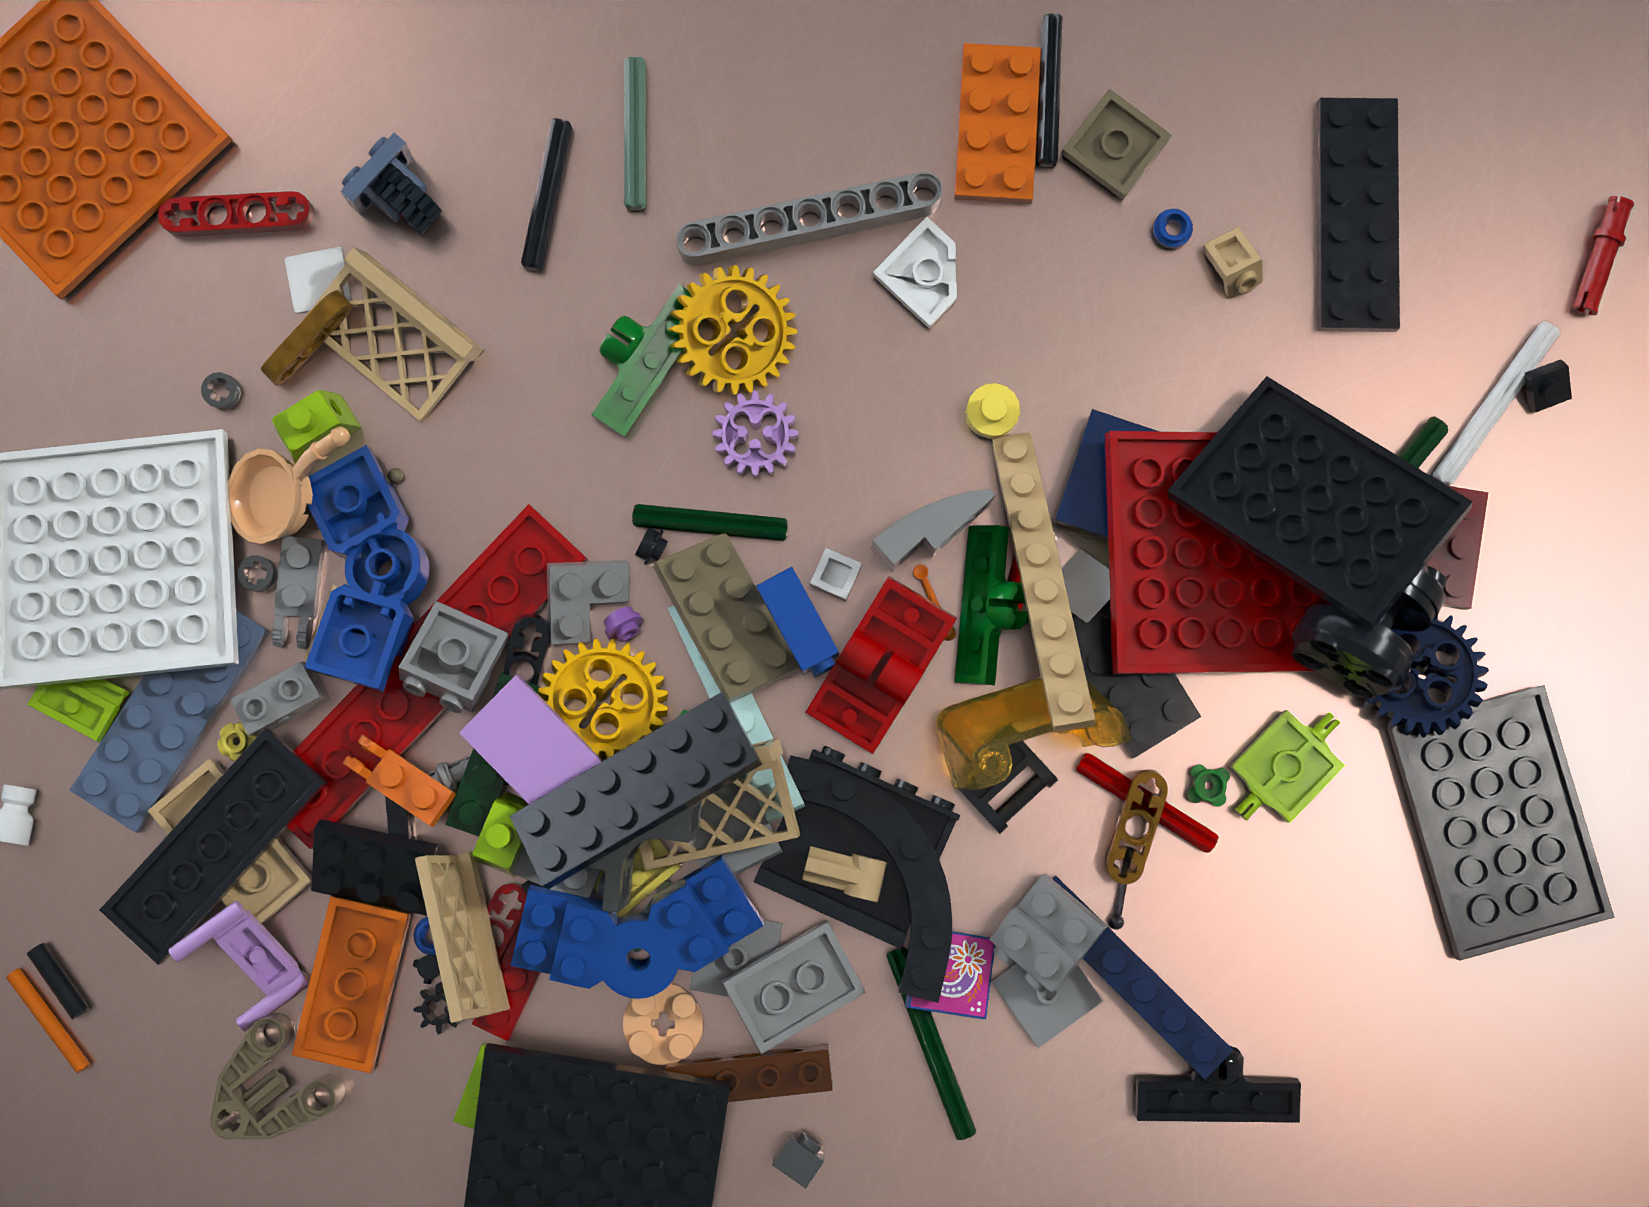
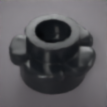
[635,527,668,565]

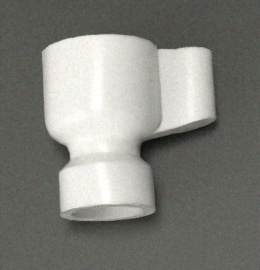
[0,784,37,846]

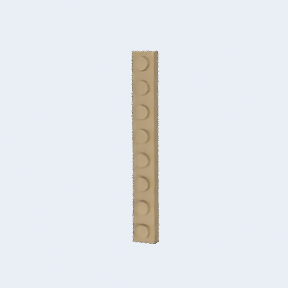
[992,432,1095,733]

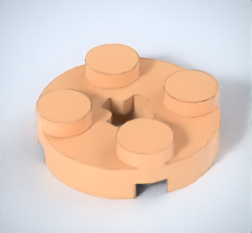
[623,983,704,1065]

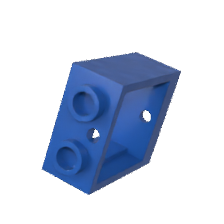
[756,566,839,678]

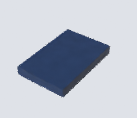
[1054,409,1160,540]

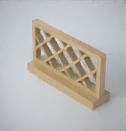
[306,247,484,422]
[639,738,800,870]
[415,852,510,1023]

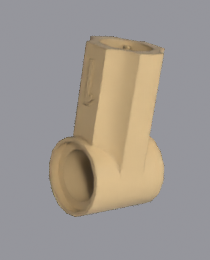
[802,846,887,902]

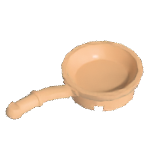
[228,427,350,544]

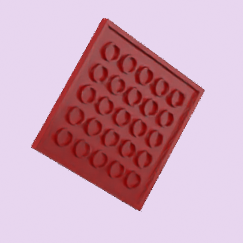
[1105,431,1332,674]

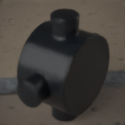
[413,955,440,984]

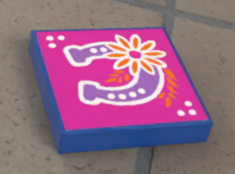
[905,932,995,1019]

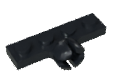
[1135,1045,1301,1123]

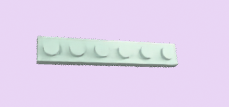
[668,605,805,823]

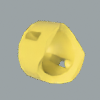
[965,383,1020,439]

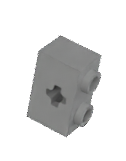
[230,661,331,736]

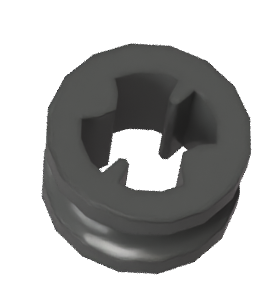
[201,372,241,409]
[237,555,278,592]

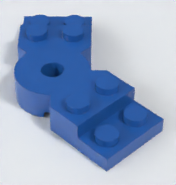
[304,445,429,692]
[510,855,764,999]

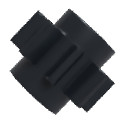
[413,982,461,1035]

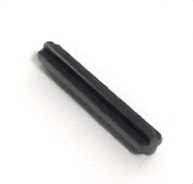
[1036,14,1063,167]
[521,118,572,271]

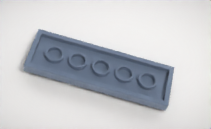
[70,609,271,833]

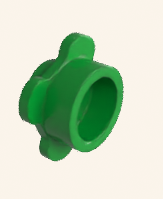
[1187,764,1230,807]

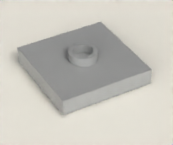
[689,920,783,997]
[991,962,1103,1048]

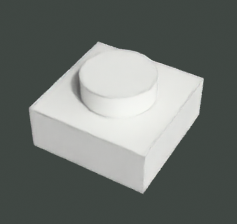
[810,548,862,601]

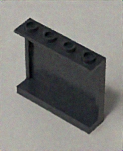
[753,745,960,949]

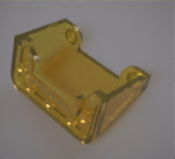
[936,677,1132,790]

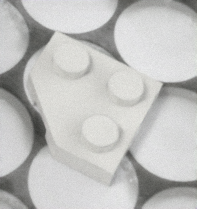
[873,217,957,329]

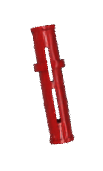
[1572,196,1635,316]

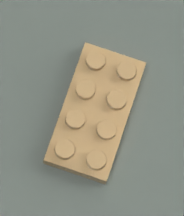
[148,758,312,924]

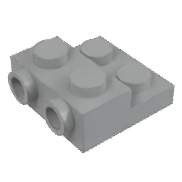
[398,601,509,713]
[989,873,1108,993]

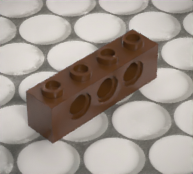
[665,1044,833,1102]

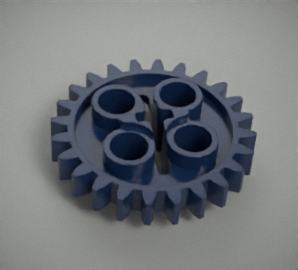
[1364,615,1489,738]

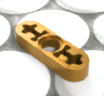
[261,290,353,386]
[1106,769,1168,884]

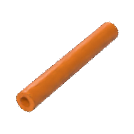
[6,968,91,1074]

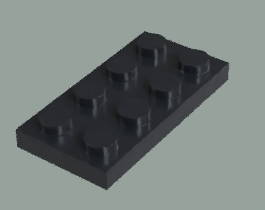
[1071,600,1202,759]

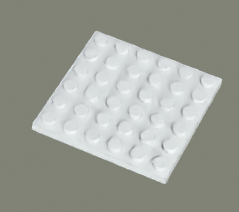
[0,429,239,690]

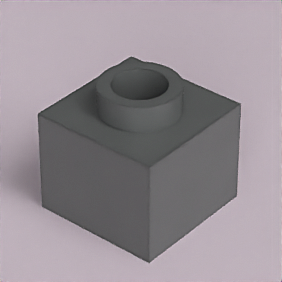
[772,1131,825,1189]

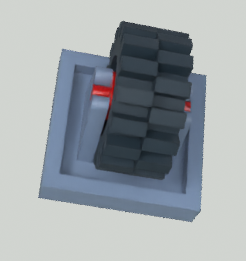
[340,132,442,235]

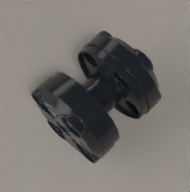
[1291,565,1447,700]

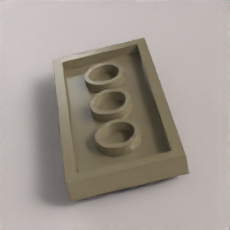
[654,533,800,703]

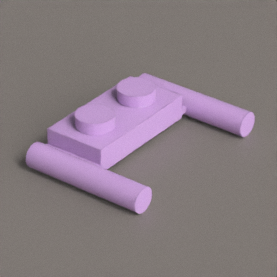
[168,900,310,1032]

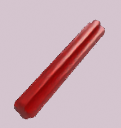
[1076,753,1219,853]

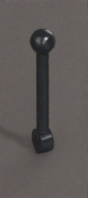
[1109,847,1133,930]

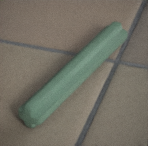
[624,57,646,210]

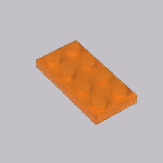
[954,43,1041,204]
[292,896,411,1073]

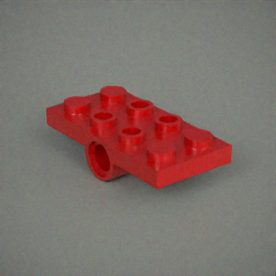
[805,576,957,754]

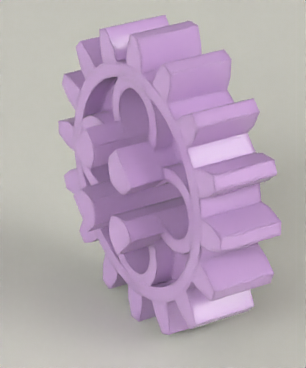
[712,391,798,478]

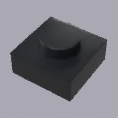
[1524,359,1572,412]

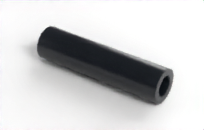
[27,943,89,1020]

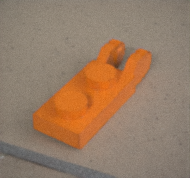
[343,735,456,828]

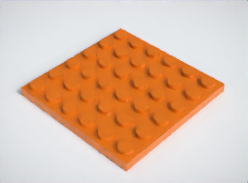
[0,0,233,300]

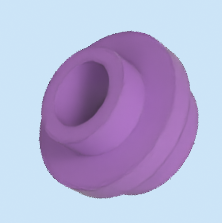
[604,606,643,642]

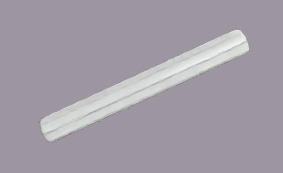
[1432,321,1560,486]

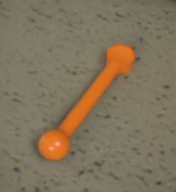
[913,564,956,641]

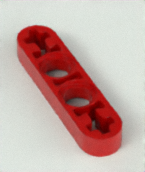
[158,191,314,237]

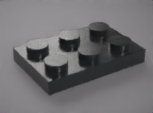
[311,819,438,916]

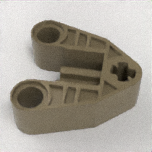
[210,1013,345,1139]

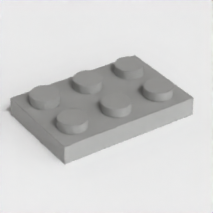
[721,921,866,1054]

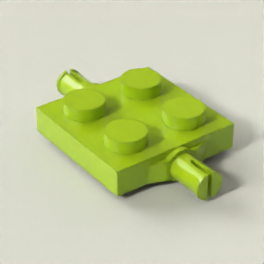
[1230,710,1346,823]

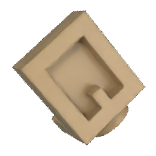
[1204,227,1263,299]

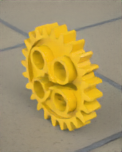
[669,265,797,395]
[538,638,668,760]

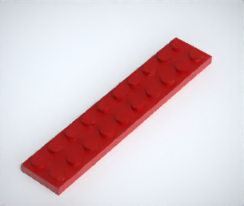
[287,504,587,849]

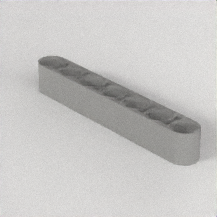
[676,172,943,266]

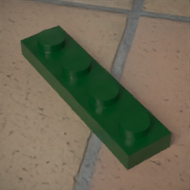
[445,672,540,837]

